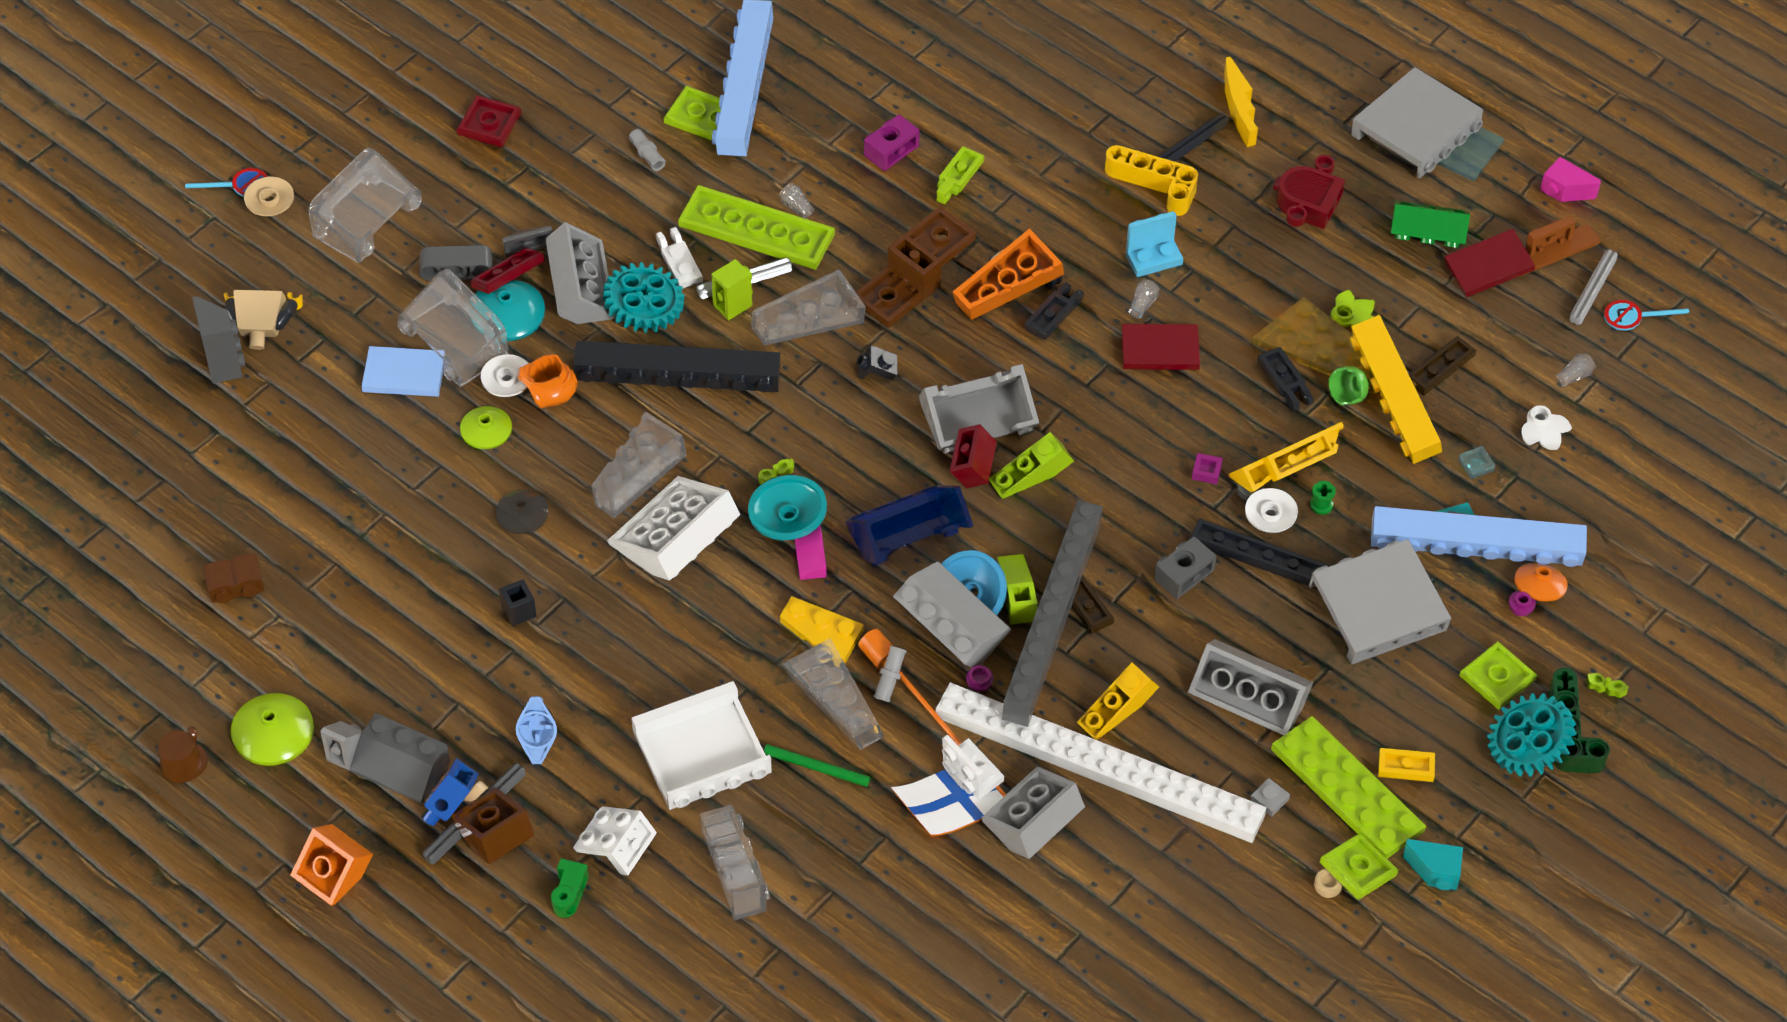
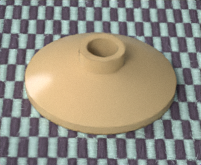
[244,177,294,216]

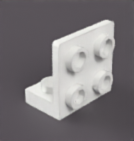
[942,735,1004,800]
[573,806,657,875]

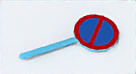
[185,168,268,197]

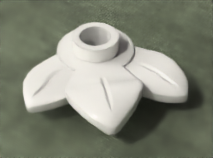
[1521,406,1572,450]

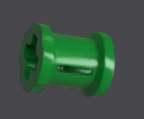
[1310,481,1336,515]

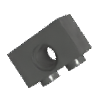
[1154,536,1216,600]

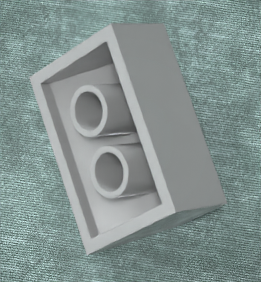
[981,766,1085,859]

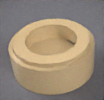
[463,781,489,805]
[1314,869,1343,898]

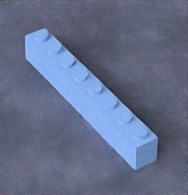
[712,0,774,156]
[1371,506,1587,567]

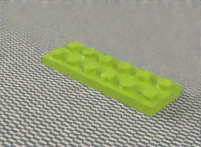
[678,185,835,270]
[1271,716,1426,859]

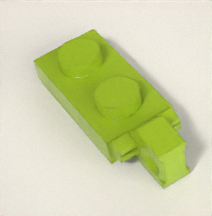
[936,146,984,204]

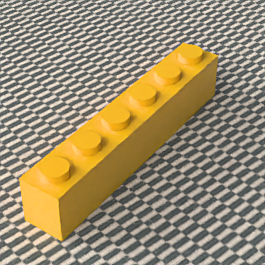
[1349,315,1442,464]

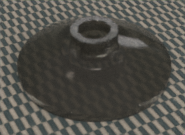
[496,490,549,534]

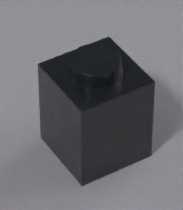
[499,579,537,627]

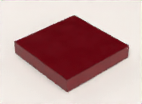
[457,95,521,147]

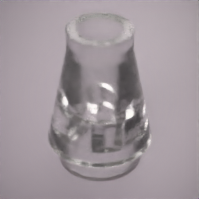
[779,183,814,219]
[1129,279,1160,318]
[1556,352,1596,387]

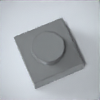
[1250,778,1290,817]

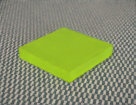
[1460,641,1537,710]
[1320,833,1399,900]

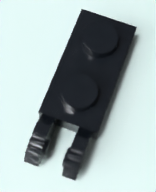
[1025,282,1084,340]
[1257,347,1314,411]

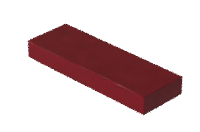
[471,247,545,294]

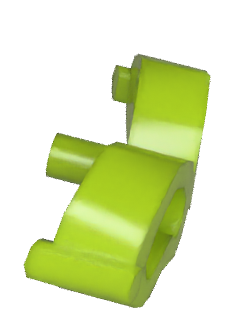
[758,458,794,485]
[1586,673,1629,698]

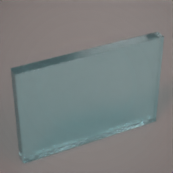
[1437,127,1504,181]

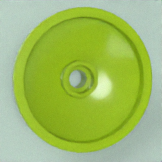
[231,693,314,766]

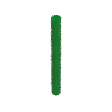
[764,744,871,787]

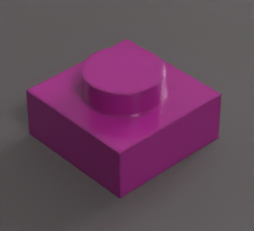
[1192,453,1223,484]

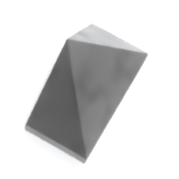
[503,226,552,258]

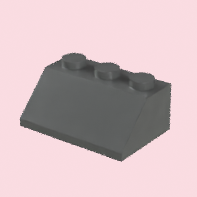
[192,296,245,384]
[350,713,450,804]

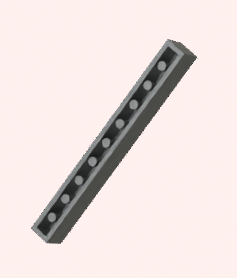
[1002,500,1103,727]

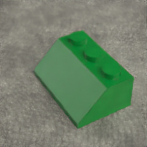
[1391,200,1470,248]

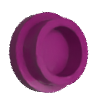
[966,665,993,692]

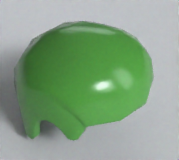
[1329,366,1369,405]

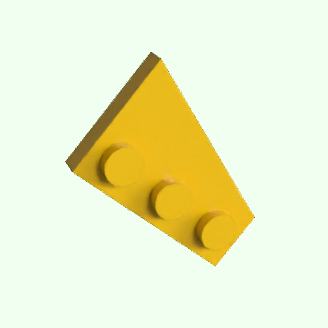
[780,596,864,671]

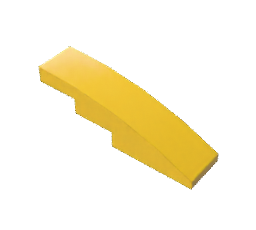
[1224,57,1258,147]

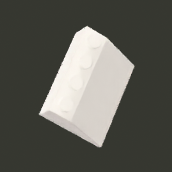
[607,476,740,581]

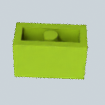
[711,259,753,321]

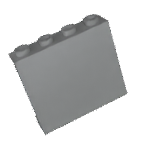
[1351,67,1483,179]
[1309,539,1451,665]

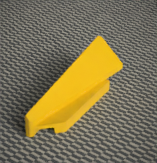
[1228,422,1343,493]

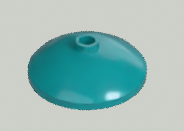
[469,279,545,342]
[748,475,827,540]

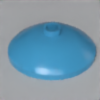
[942,550,1007,615]

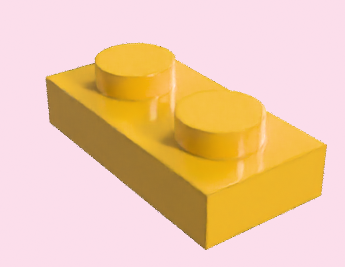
[1378,748,1435,782]

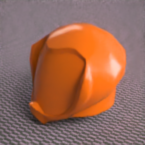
[518,354,578,408]

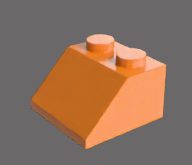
[290,824,373,906]

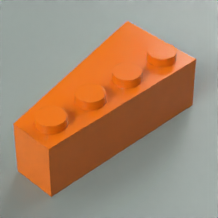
[953,228,1064,320]

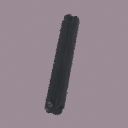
[1157,113,1229,162]

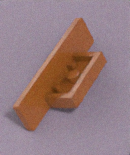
[1519,216,1600,277]

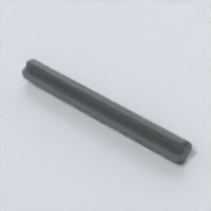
[422,763,526,864]

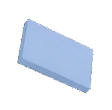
[362,346,446,397]

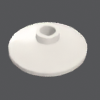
[481,354,528,397]
[1245,488,1298,533]

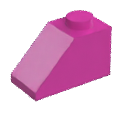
[1540,157,1601,202]

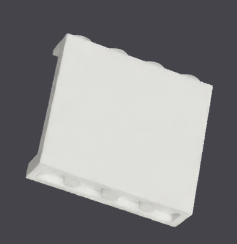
[632,681,772,810]

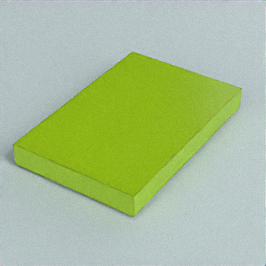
[664,86,721,141]

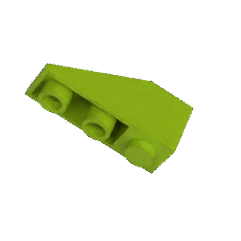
[989,432,1074,499]
[997,554,1038,625]

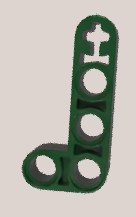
[1549,667,1610,773]

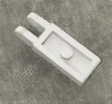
[656,227,703,288]

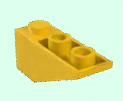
[1077,663,1159,740]

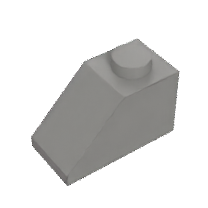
[320,721,363,771]

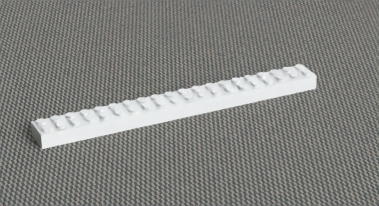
[936,683,1267,843]

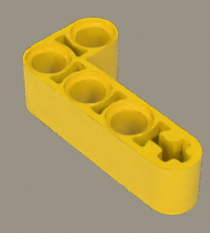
[1105,145,1198,216]

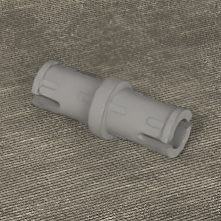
[629,129,666,171]
[874,645,907,703]

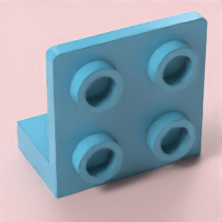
[1125,211,1183,277]

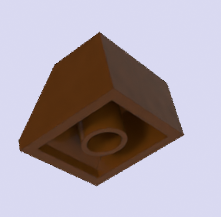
[451,788,534,864]

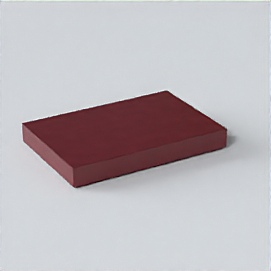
[1445,229,1535,298]
[1122,324,1200,370]

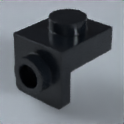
[856,345,897,380]

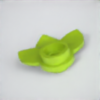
[1330,290,1375,327]

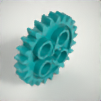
[602,262,685,333]
[1487,693,1577,777]

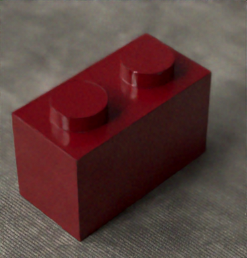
[950,424,997,489]

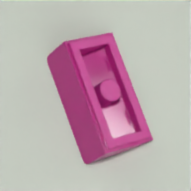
[795,525,826,580]

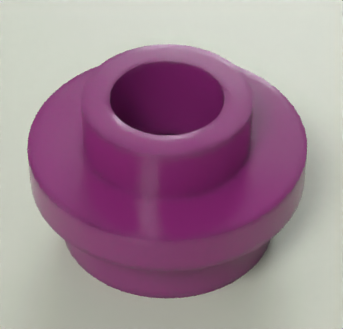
[1509,591,1536,616]

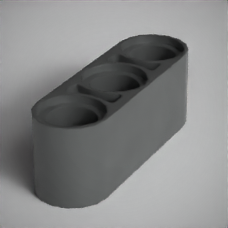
[419,245,492,281]

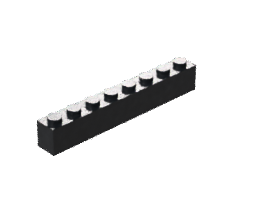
[573,341,781,392]

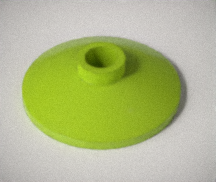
[460,406,512,449]

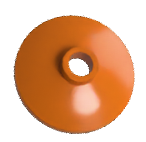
[1514,563,1568,602]

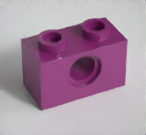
[864,114,919,172]

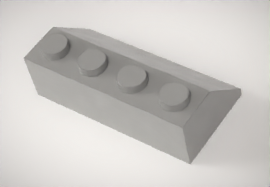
[545,222,616,324]
[893,561,1012,668]
[1188,639,1313,735]

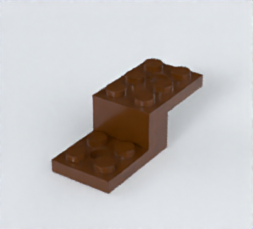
[852,206,976,328]

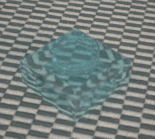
[1458,446,1495,480]

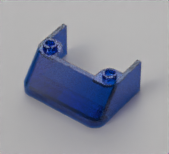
[845,485,973,565]

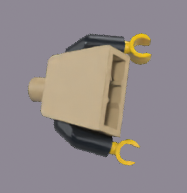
[224,290,303,350]

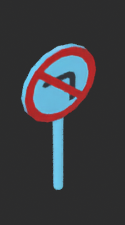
[1604,300,1689,331]

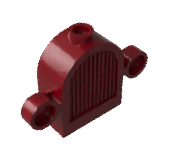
[1273,155,1345,229]

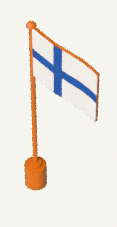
[858,629,1006,837]

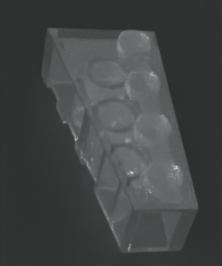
[751,270,866,346]
[783,638,884,750]

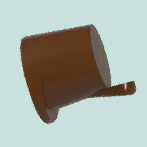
[158,726,208,783]

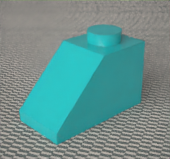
[1403,839,1463,890]

